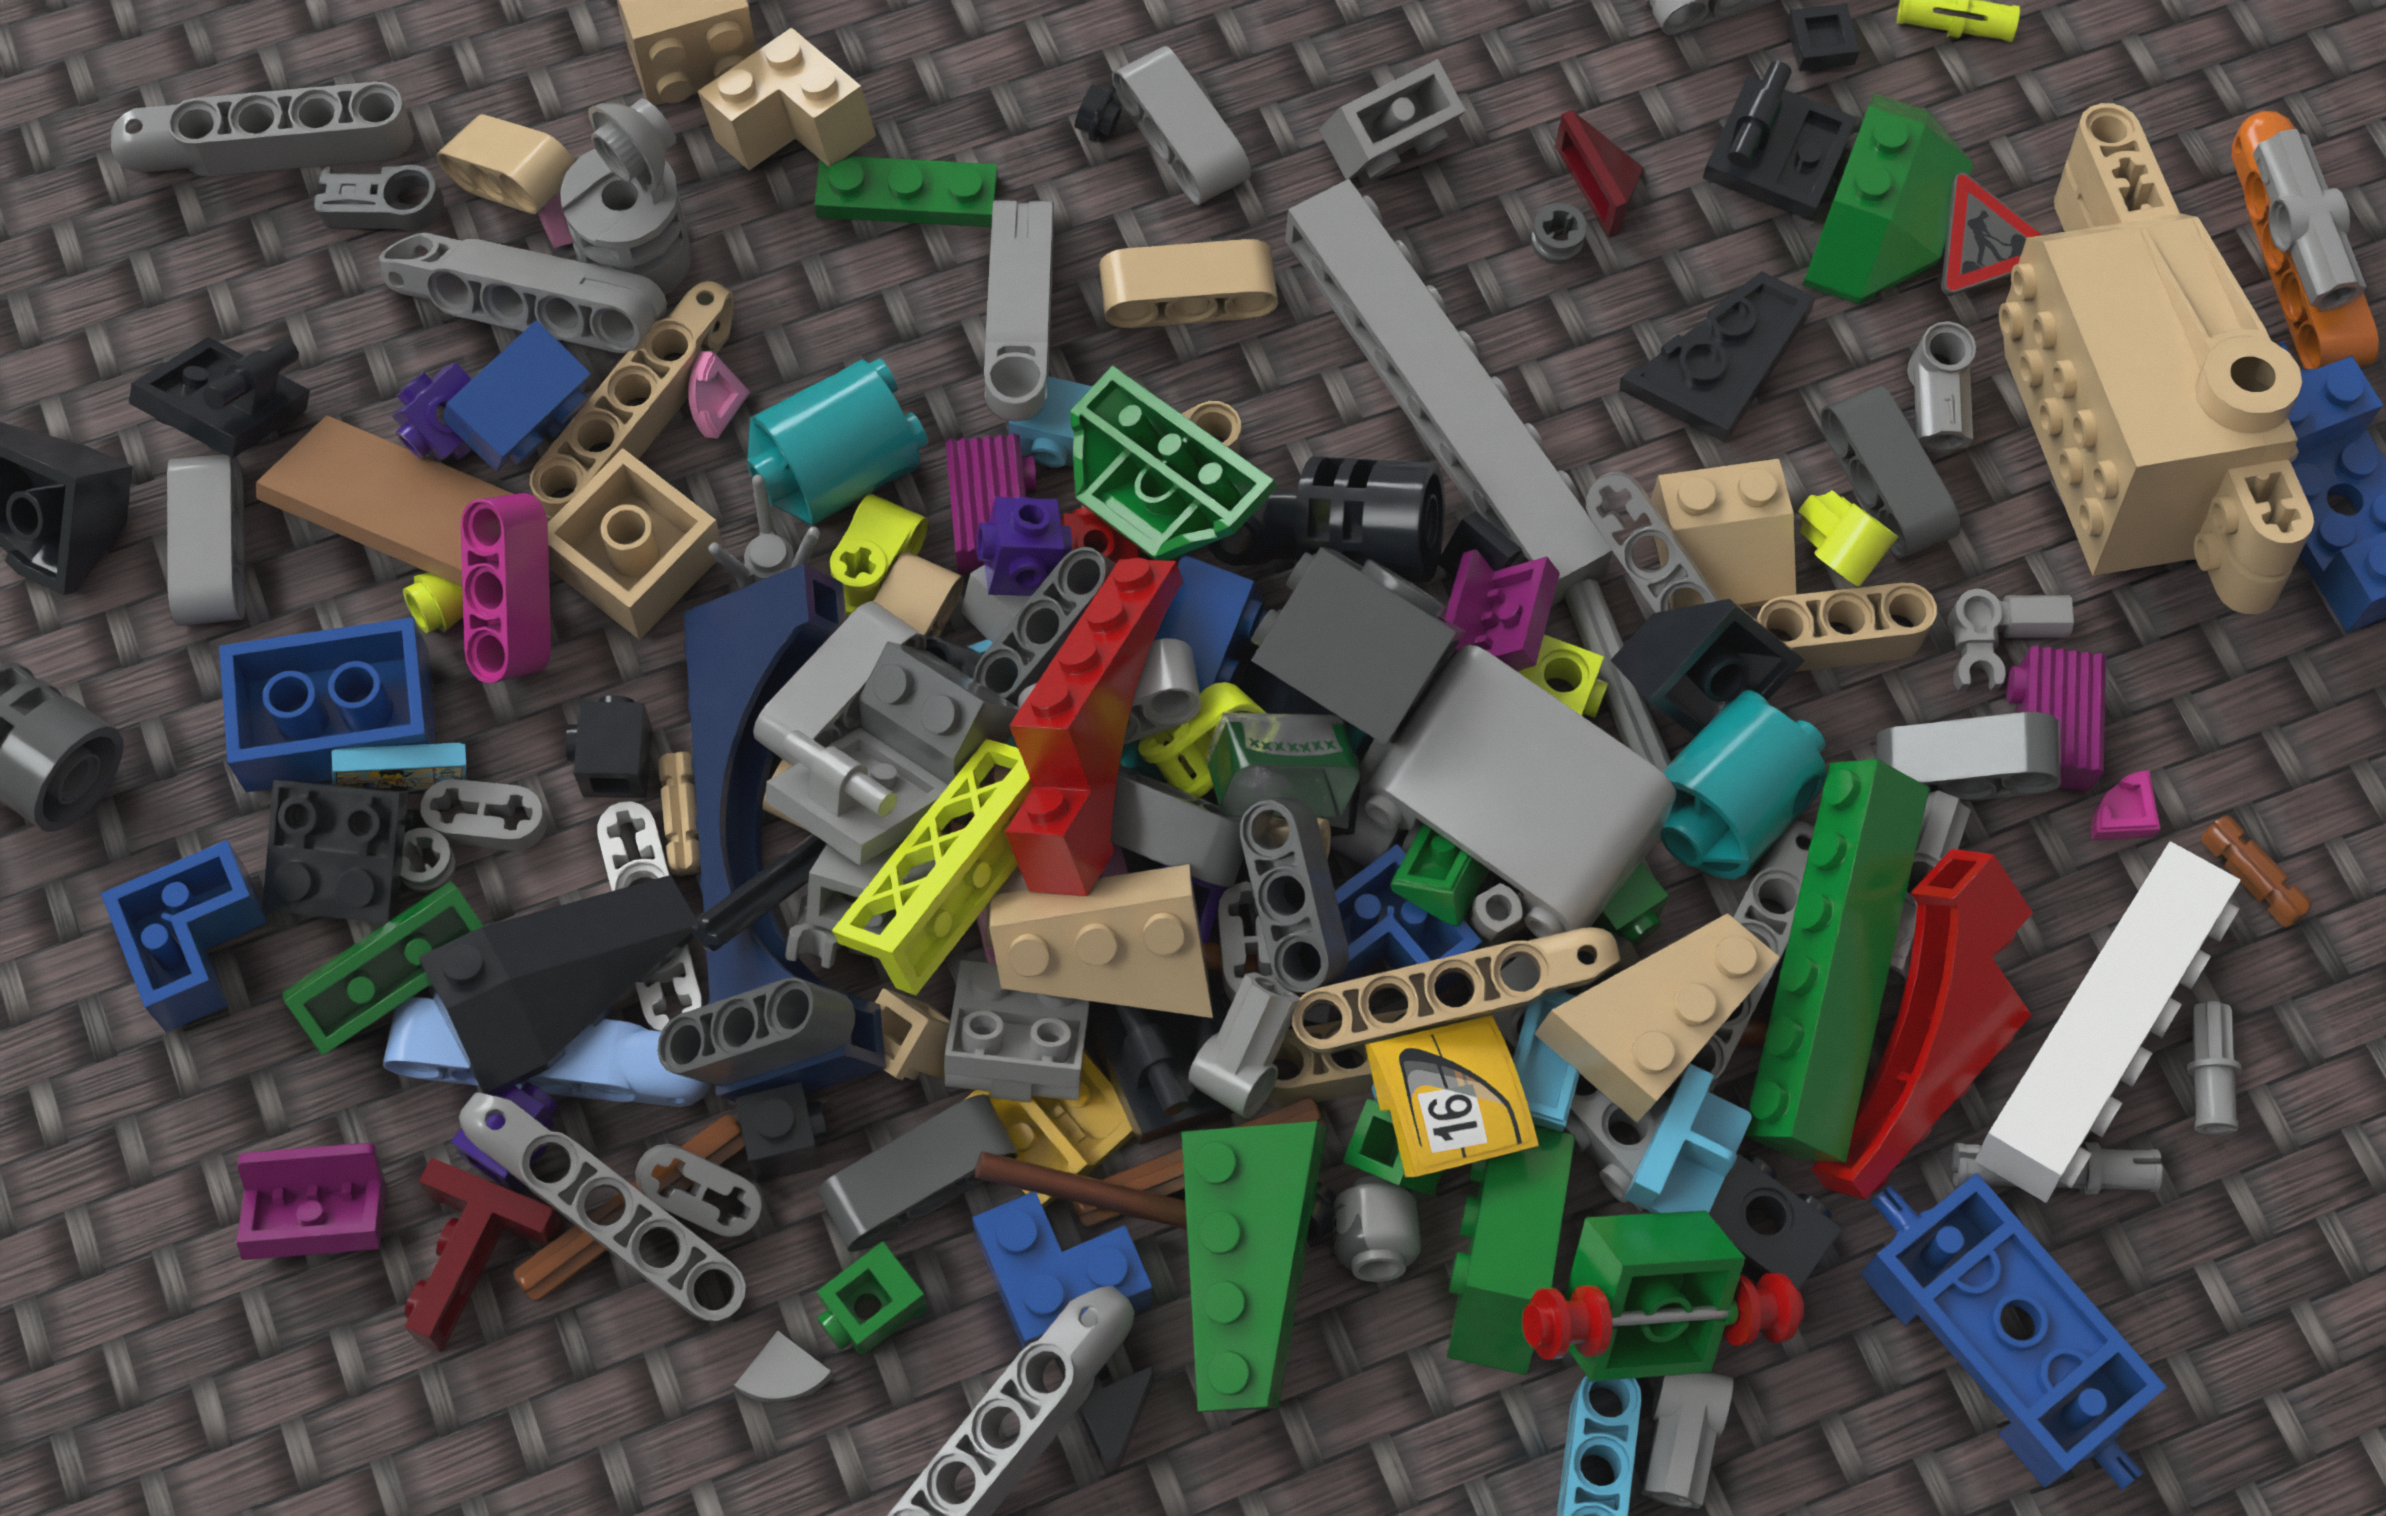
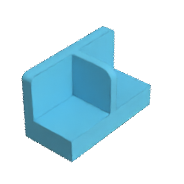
[1624,1063,1752,1214]

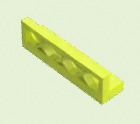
[832,739,1033,996]

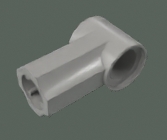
[1907,321,1976,453]
[1188,972,1300,1118]
[1641,1372,1734,1509]

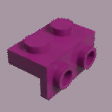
[1445,549,1560,672]
[236,1143,387,1260]

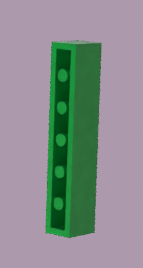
[1744,759,1930,1162]

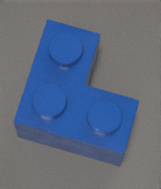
[442,320,591,472]
[1154,554,1269,693]
[100,840,269,1032]
[1300,844,1482,996]
[972,1191,1153,1349]

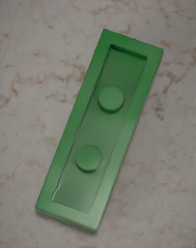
[814,156,998,227]

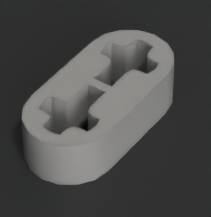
[421,779,547,851]
[1217,881,1276,1002]
[635,1144,762,1237]

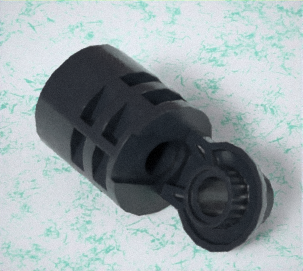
[1208,456,1445,582]

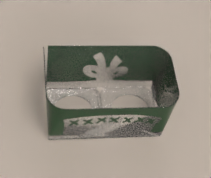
[1205,713,1360,817]

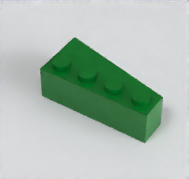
[1181,1121,1328,1413]

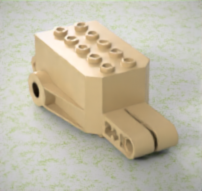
[1999,103,2314,614]

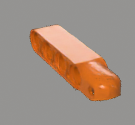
[2231,110,2379,370]

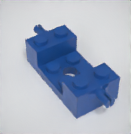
[2277,341,2386,634]
[1860,1173,2167,1491]

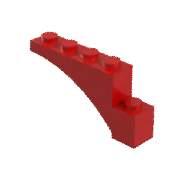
[1005,558,1183,896]
[1811,849,2033,1200]

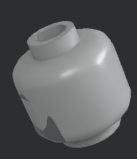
[1332,1175,1421,1282]

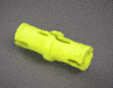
[1896,0,2020,43]

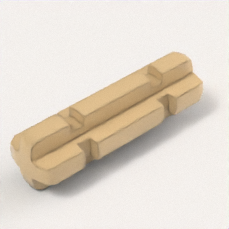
[658,752,701,876]

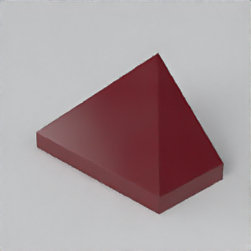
[1555,110,1643,238]

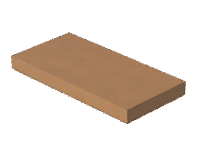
[256,415,513,587]

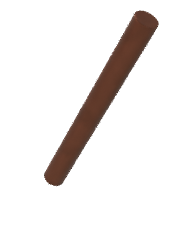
[975,1151,1187,1229]

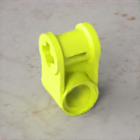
[830,493,929,616]
[1138,682,1271,797]

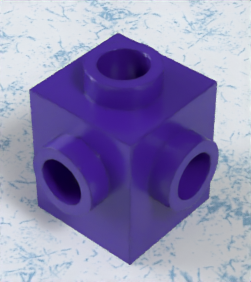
[391,362,472,461]
[976,497,1072,596]

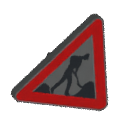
[1941,173,2045,296]

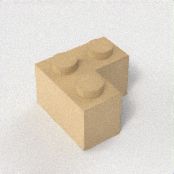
[697,27,876,170]

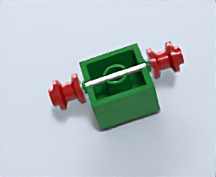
[1522,1210,1804,1381]

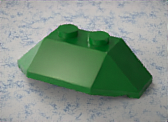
[1802,93,1974,305]
[1070,366,1278,561]

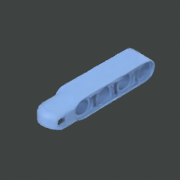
[383,997,712,1107]

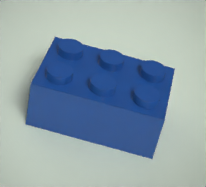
[219,617,437,793]

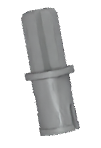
[2187,1001,2242,1135]

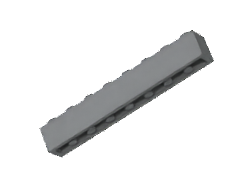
[1285,179,1613,606]

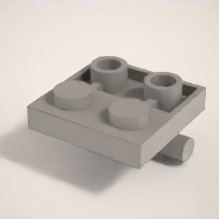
[765,727,948,866]
[944,960,1090,1102]

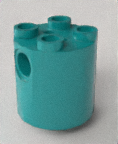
[747,358,928,526]
[1661,690,1827,880]

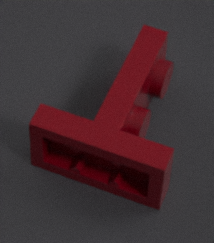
[404,1157,564,1353]

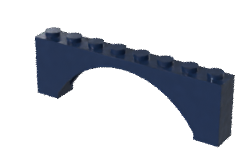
[684,563,886,1102]

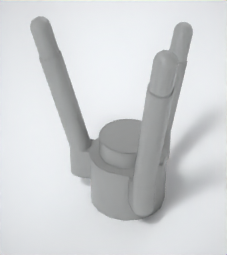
[709,474,820,588]

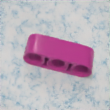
[460,493,551,683]

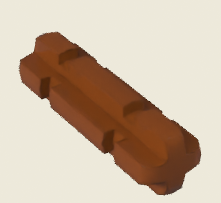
[2201,815,2312,927]

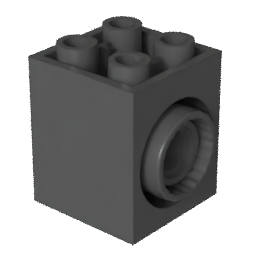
[1251,547,1466,745]

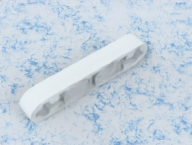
[597,801,704,1031]

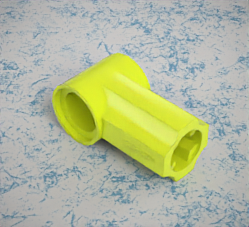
[1798,491,1899,587]

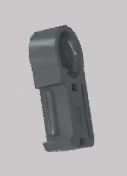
[314,164,444,231]

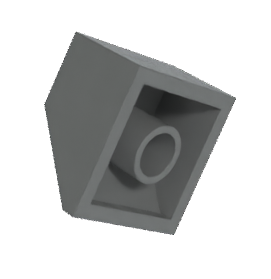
[858,641,1020,825]

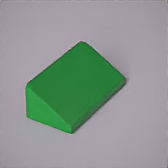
[1391,823,1489,927]

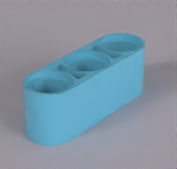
[1557,1375,1641,1516]

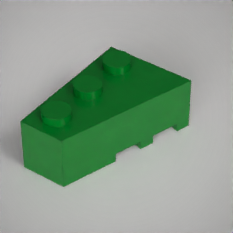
[1446,1126,1575,1375]

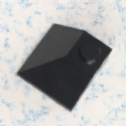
[1610,599,1805,737]

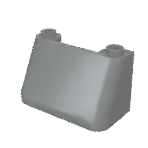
[1359,645,1676,938]

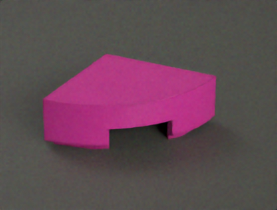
[2091,770,2160,840]

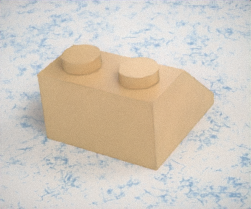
[1650,458,1796,609]

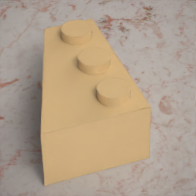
[989,864,1213,1018]
[1534,913,1780,1122]

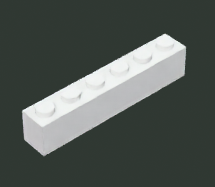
[1975,841,2240,1203]

